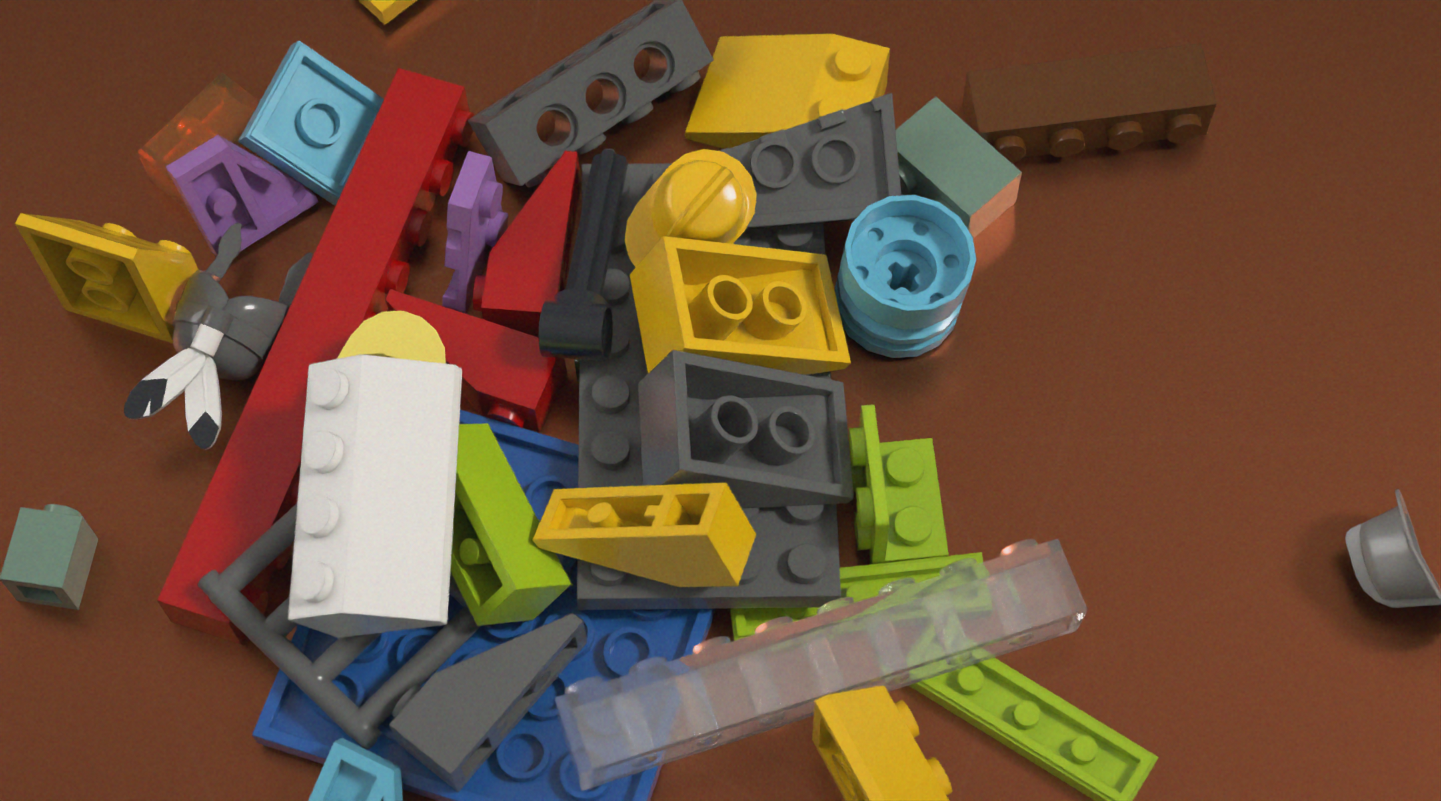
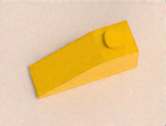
[533,483,756,587]

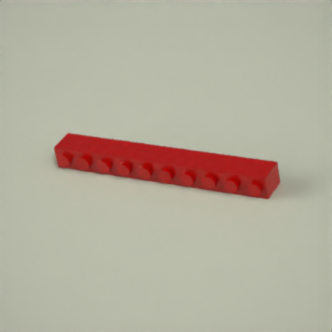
[157,68,475,645]

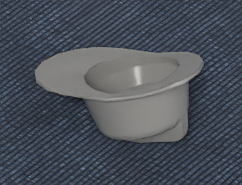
[1345,489,1441,608]

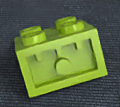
[849,405,949,564]

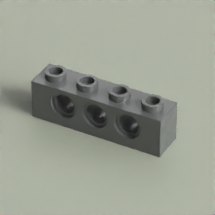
[468,0,714,187]

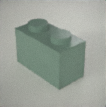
[896,96,1022,239]

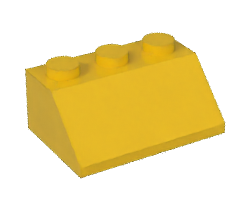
[812,685,952,801]

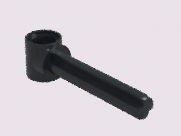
[539,149,628,361]

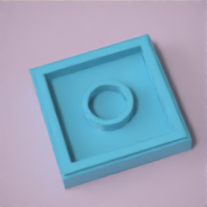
[238,40,384,206]

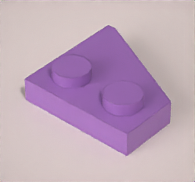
[166,135,318,257]
[442,151,508,314]

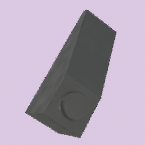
[389,613,587,792]

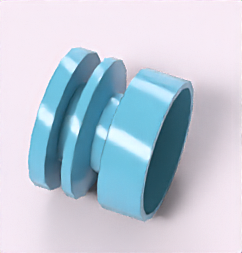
[834,195,976,358]

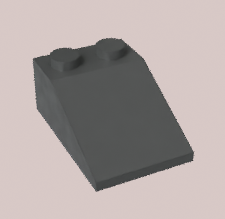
[638,350,854,508]

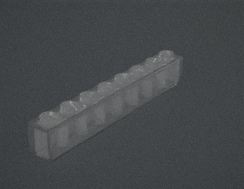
[555,539,1088,791]

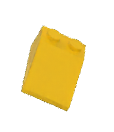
[685,34,890,149]
[15,213,199,343]
[630,236,851,375]

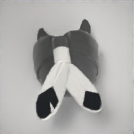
[123,223,313,450]

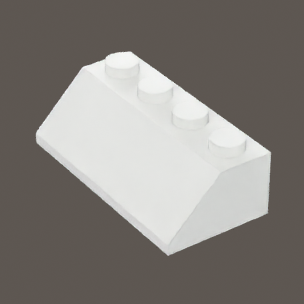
[288,354,462,638]

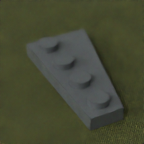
[652,93,901,230]

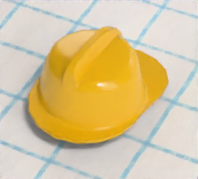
[625,149,757,267]

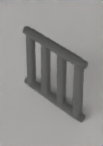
[198,503,496,750]

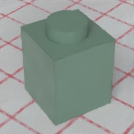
[0,504,98,610]

